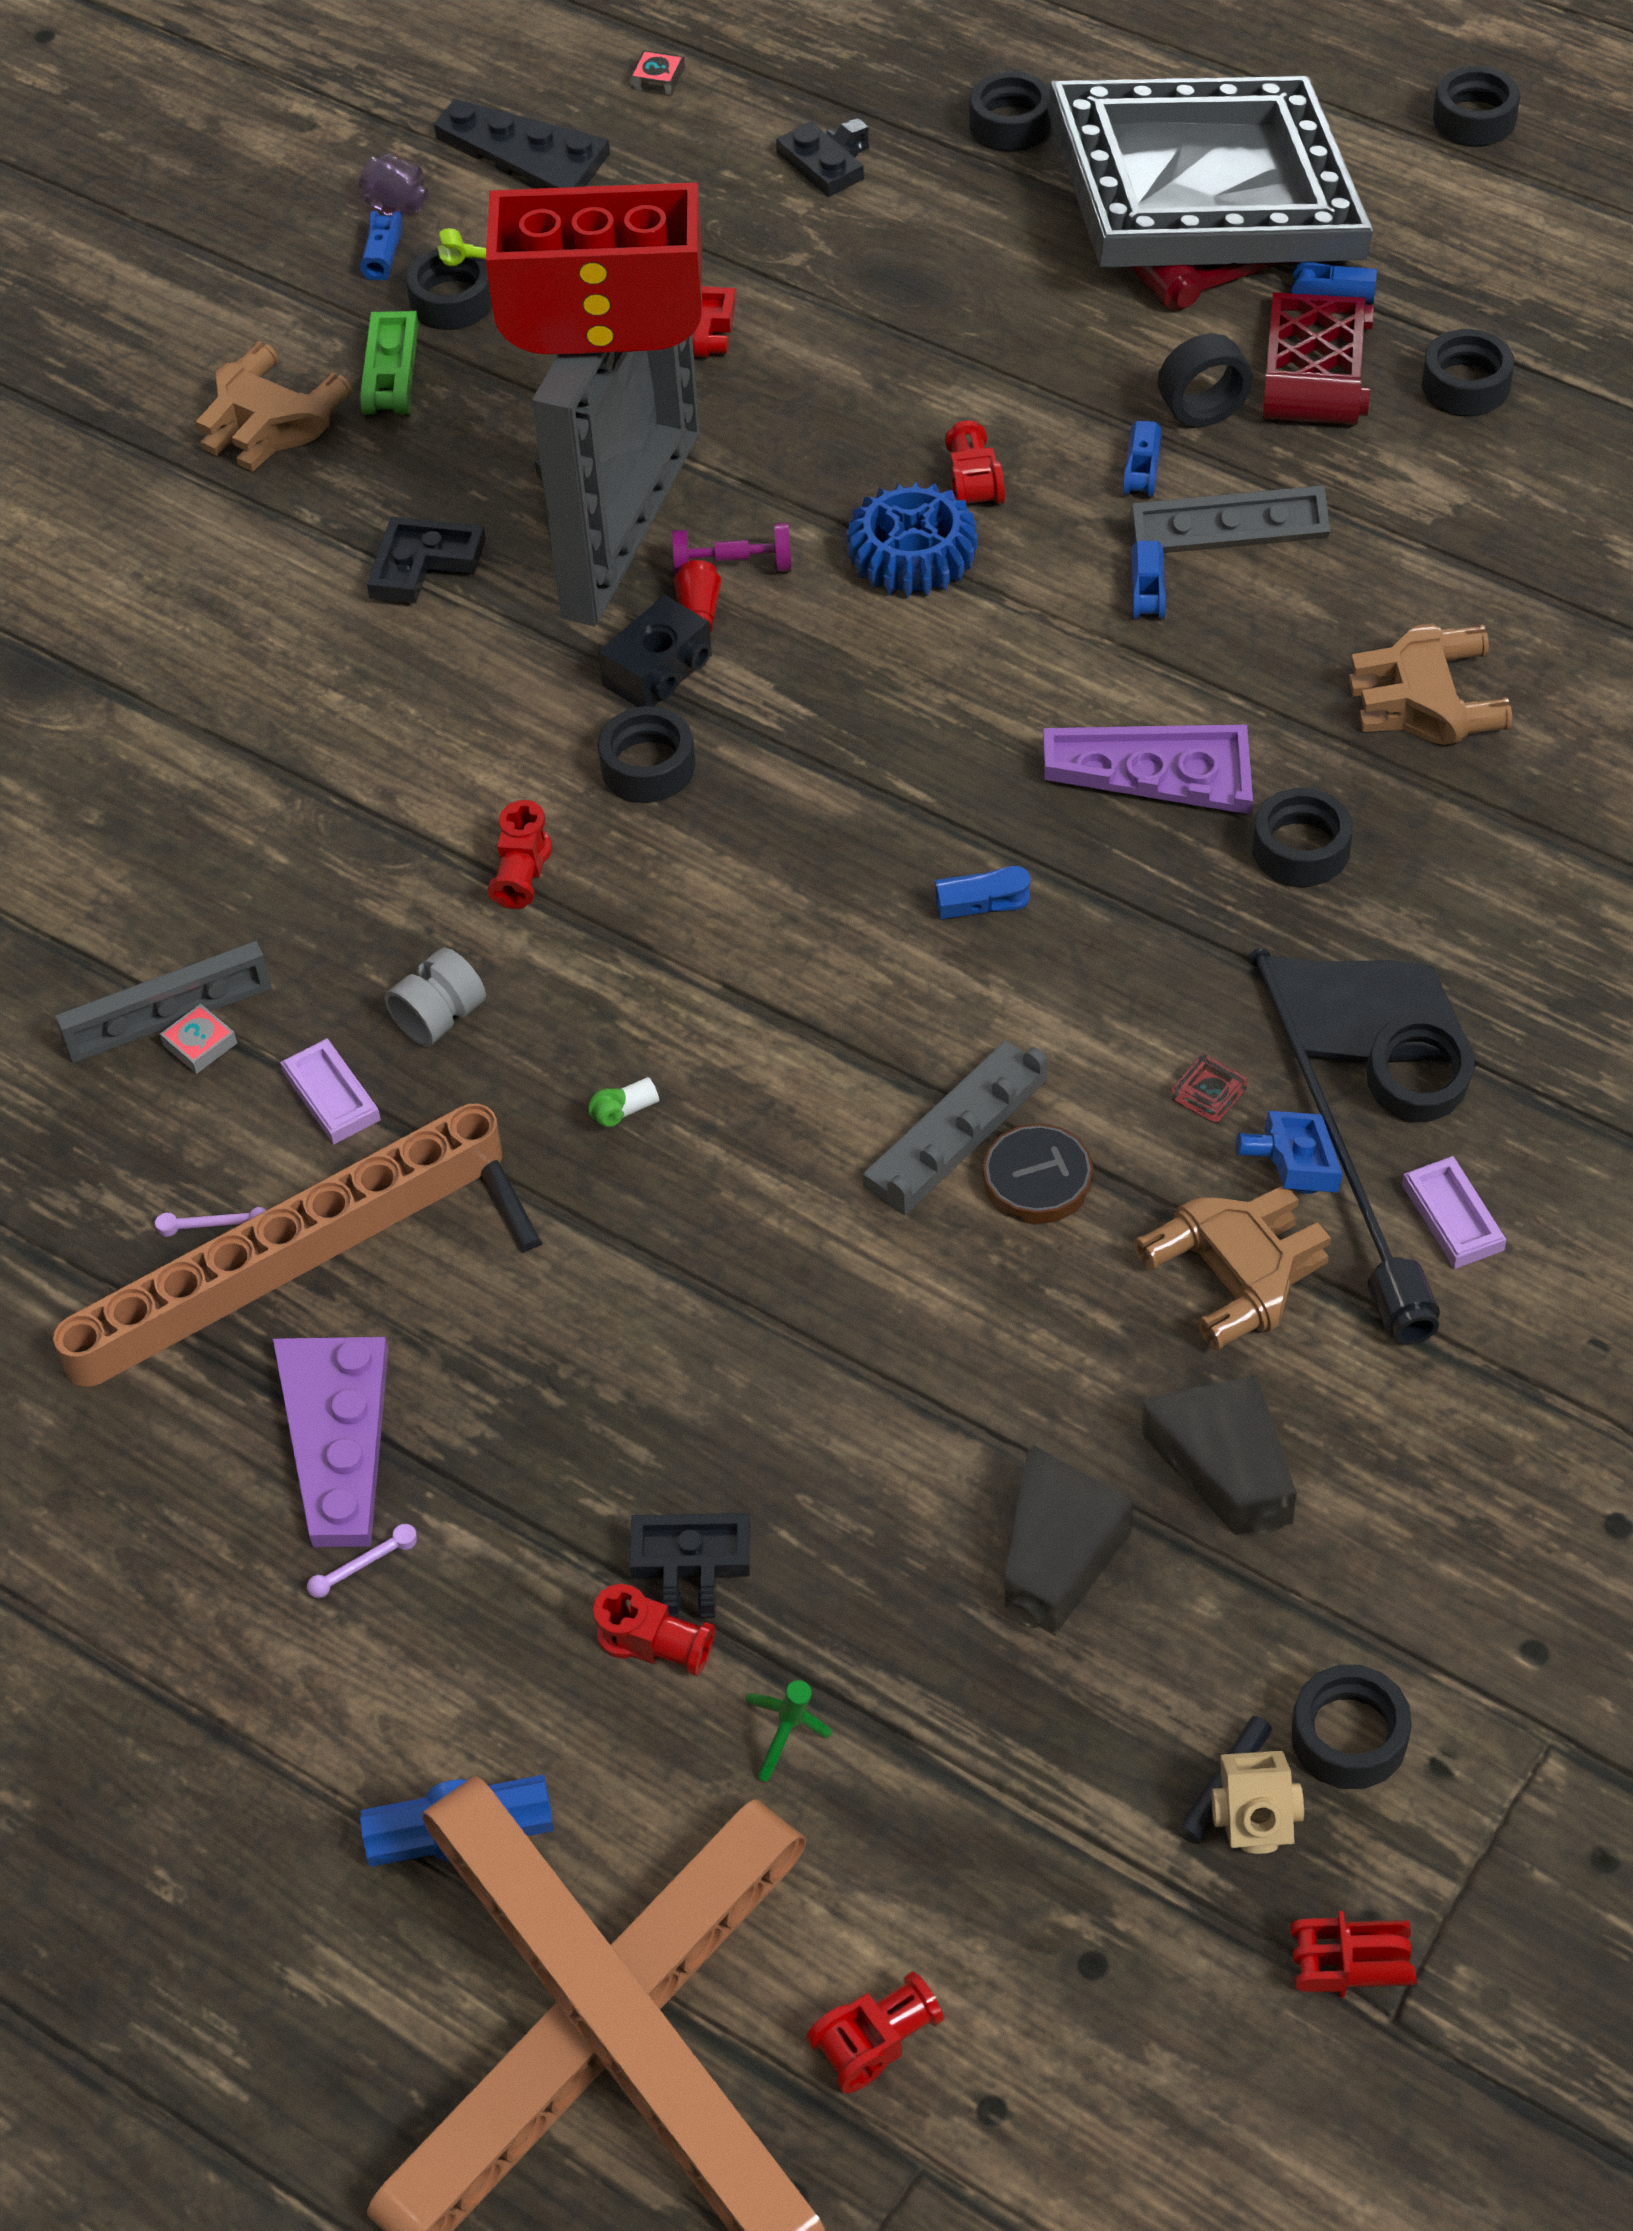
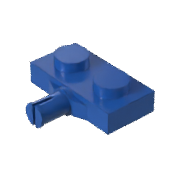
[1235,1111,1343,1194]

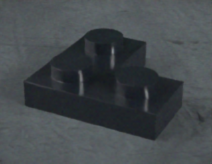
[367,516,486,603]

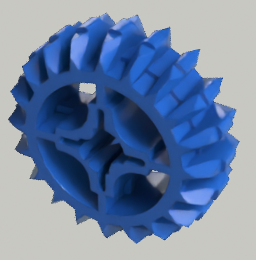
[847,481,978,597]

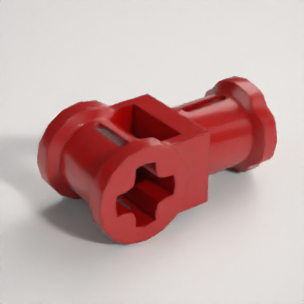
[944,421,1005,505]
[488,800,552,909]
[593,1584,716,1677]
[806,1971,944,2094]

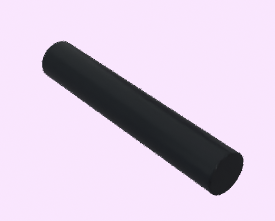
[481,1160,542,1253]
[1178,1716,1272,1844]

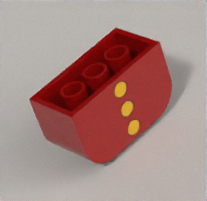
[486,182,702,354]

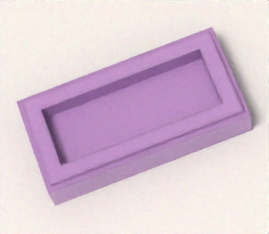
[280,1038,381,1145]
[1402,1156,1506,1269]

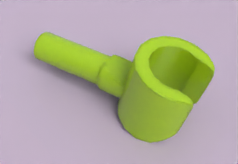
[437,228,486,266]

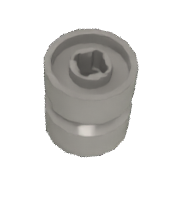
[384,947,486,1047]

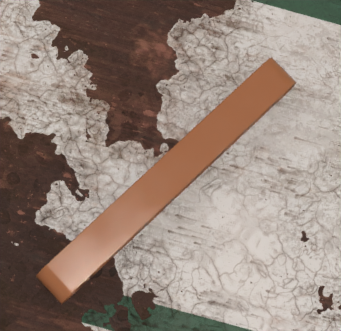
[53,1104,503,1387]
[421,1775,825,2231]
[367,1799,807,2231]

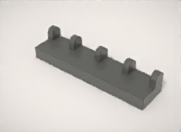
[1129,485,1330,553]
[55,941,272,1063]
[863,1040,1047,1216]

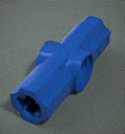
[360,1775,554,1867]

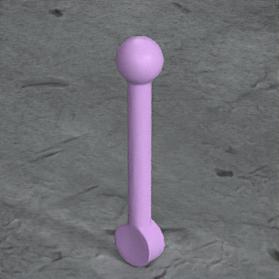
[155,1207,267,1237]
[307,1524,417,1598]

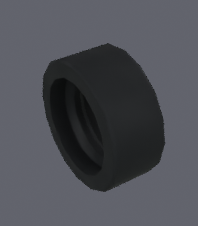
[1433,66,1521,146]
[969,71,1052,151]
[406,249,492,330]
[1422,329,1514,416]
[1157,333,1253,427]
[597,706,696,803]
[1253,787,1353,887]
[1366,1012,1475,1122]
[1291,1665,1412,1789]

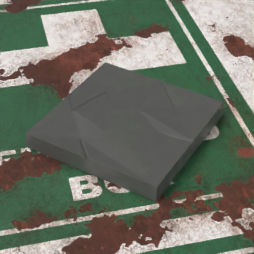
[1048,76,1373,267]
[532,335,700,626]

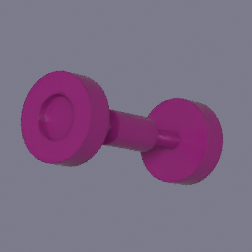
[672,522,792,575]

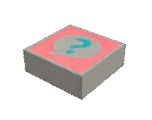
[160,1003,237,1074]

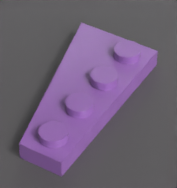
[1043,724,1253,815]
[273,1337,389,1547]

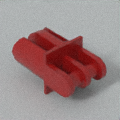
[1290,1911,1417,1998]

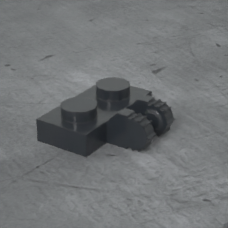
[630,1513,751,1618]

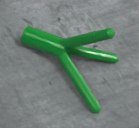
[746,1680,831,1782]

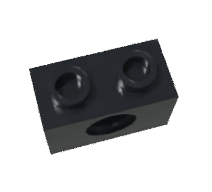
[598,595,712,707]

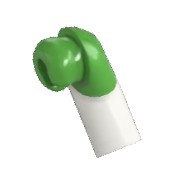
[588,1077,659,1127]

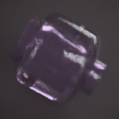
[359,152,429,218]

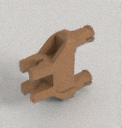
[196,341,352,472]
[1349,623,1512,745]
[1134,1186,1331,1351]

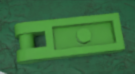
[361,311,419,415]

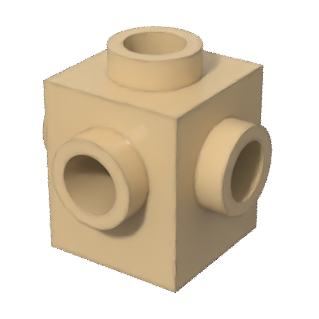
[1211,1751,1304,1854]

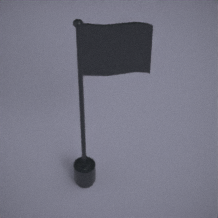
[1250,948,1477,1345]

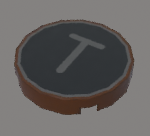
[983,1123,1093,1224]

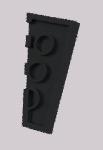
[434,99,610,189]

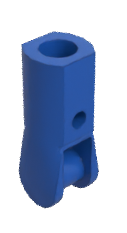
[360,211,403,280]
[1291,262,1377,304]
[1123,421,1162,497]
[1130,541,1166,619]
[935,866,1030,919]

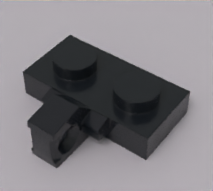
[776,118,870,197]

